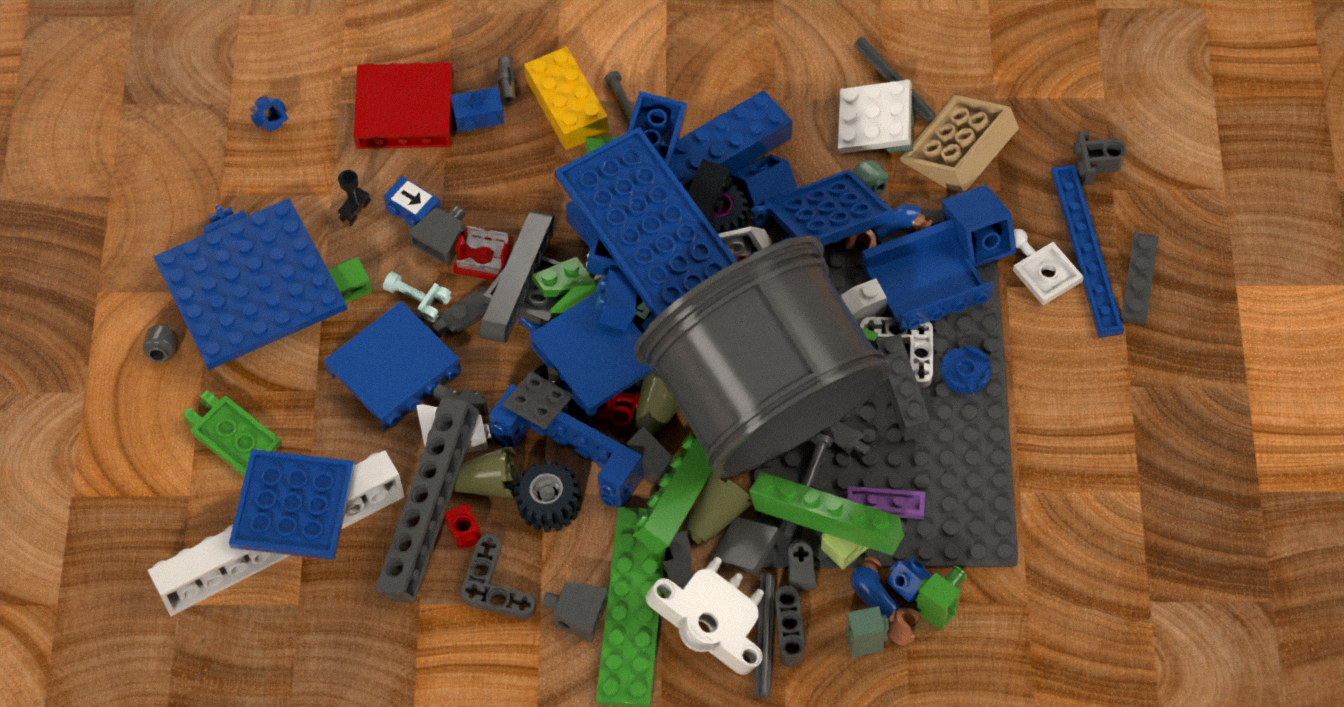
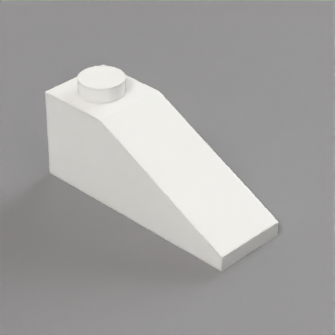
[841,278,887,324]

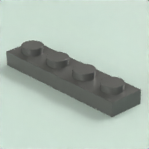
[1121,232,1159,325]

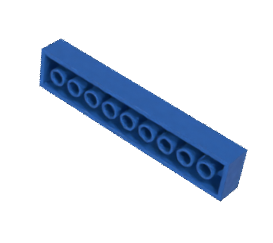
[566,90,793,249]

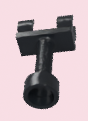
[338,170,371,226]

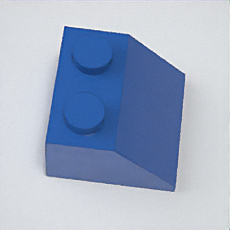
[731,154,798,206]

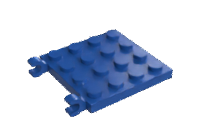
[750,169,895,246]

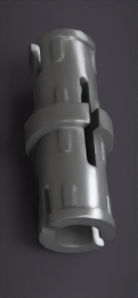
[497,56,517,104]

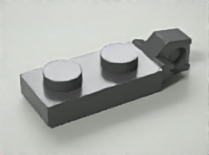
[431,286,489,339]

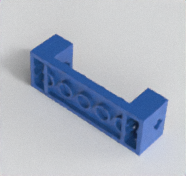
[489,384,644,508]

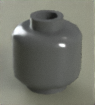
[143,325,177,362]

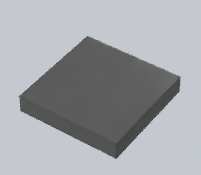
[711,517,781,575]

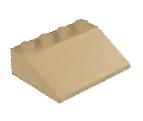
[900,95,1019,192]

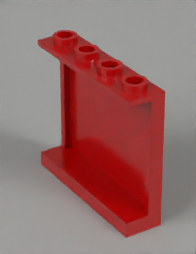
[353,62,454,149]

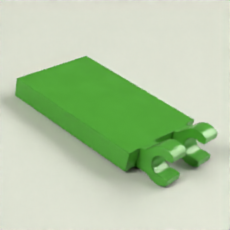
[182,390,282,477]

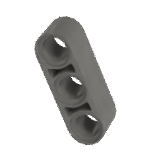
[775,586,804,667]

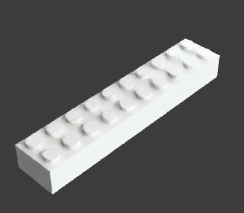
[148,450,405,617]

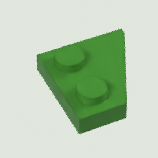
[532,257,597,297]

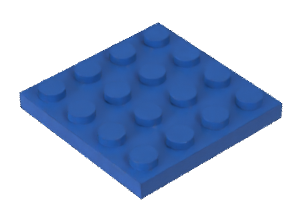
[229,449,355,560]

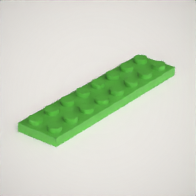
[596,507,666,707]

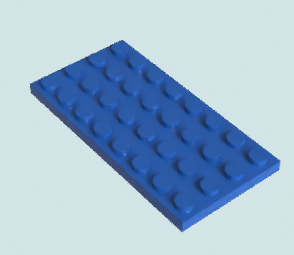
[554,127,738,318]

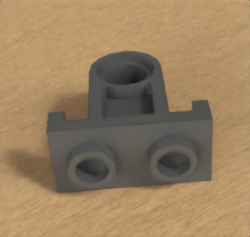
[1073,131,1126,185]

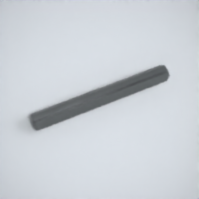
[854,37,936,123]
[754,573,775,699]

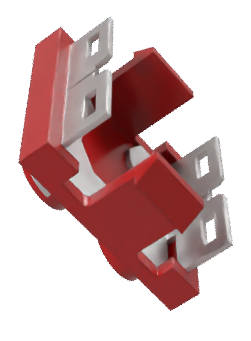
[453,226,513,281]

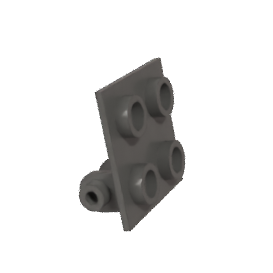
[502,371,574,430]

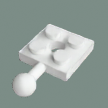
[1013,229,1084,305]

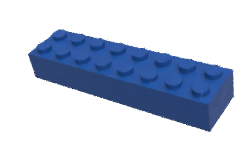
[587,91,687,276]

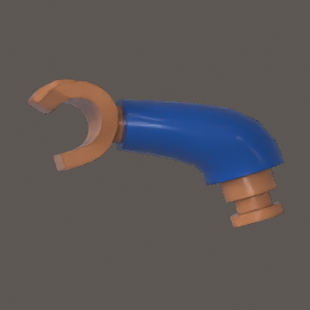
[845,204,933,250]
[851,557,921,646]

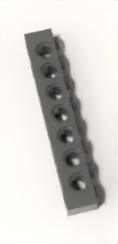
[375,397,480,604]

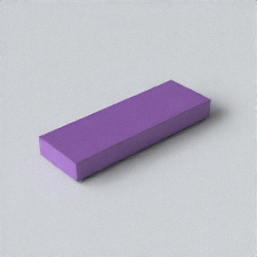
[846,486,925,519]

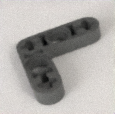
[461,534,536,620]

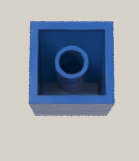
[941,184,1016,268]

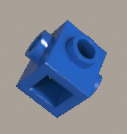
[250,95,289,131]
[886,557,932,602]

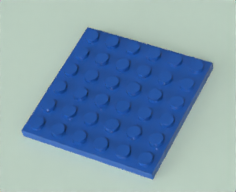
[153,198,347,370]

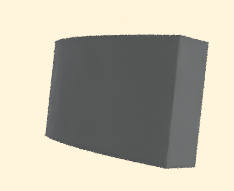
[433,384,488,416]

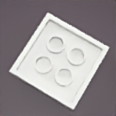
[838,79,912,154]

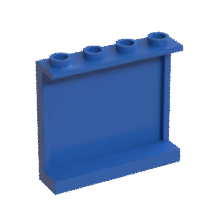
[861,219,993,332]
[529,292,652,420]
[324,301,462,431]

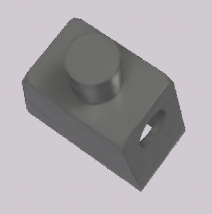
[408,206,465,267]
[542,583,608,643]

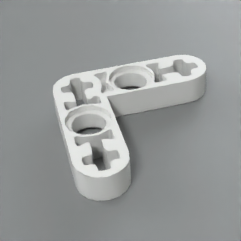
[860,317,933,388]

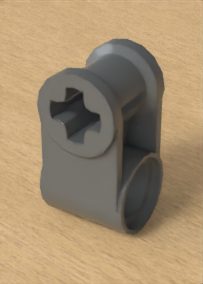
[788,539,816,591]

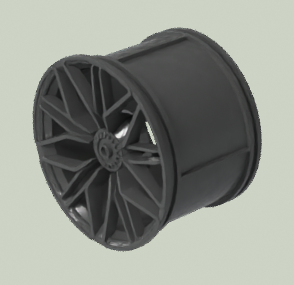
[633,236,892,478]

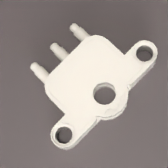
[646,557,764,675]

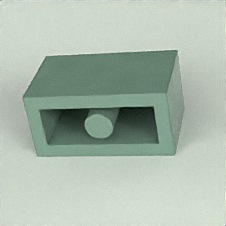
[846,606,889,658]

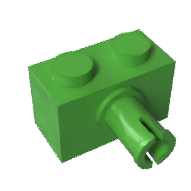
[916,566,967,631]

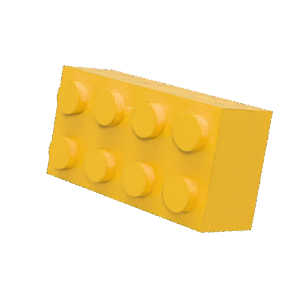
[524,46,609,150]

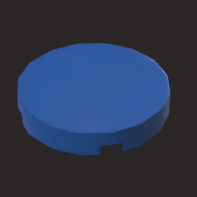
[941,346,992,394]

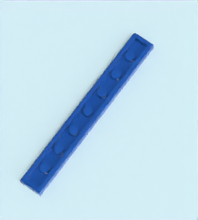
[1051,164,1124,338]

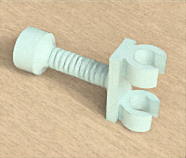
[383,271,452,323]

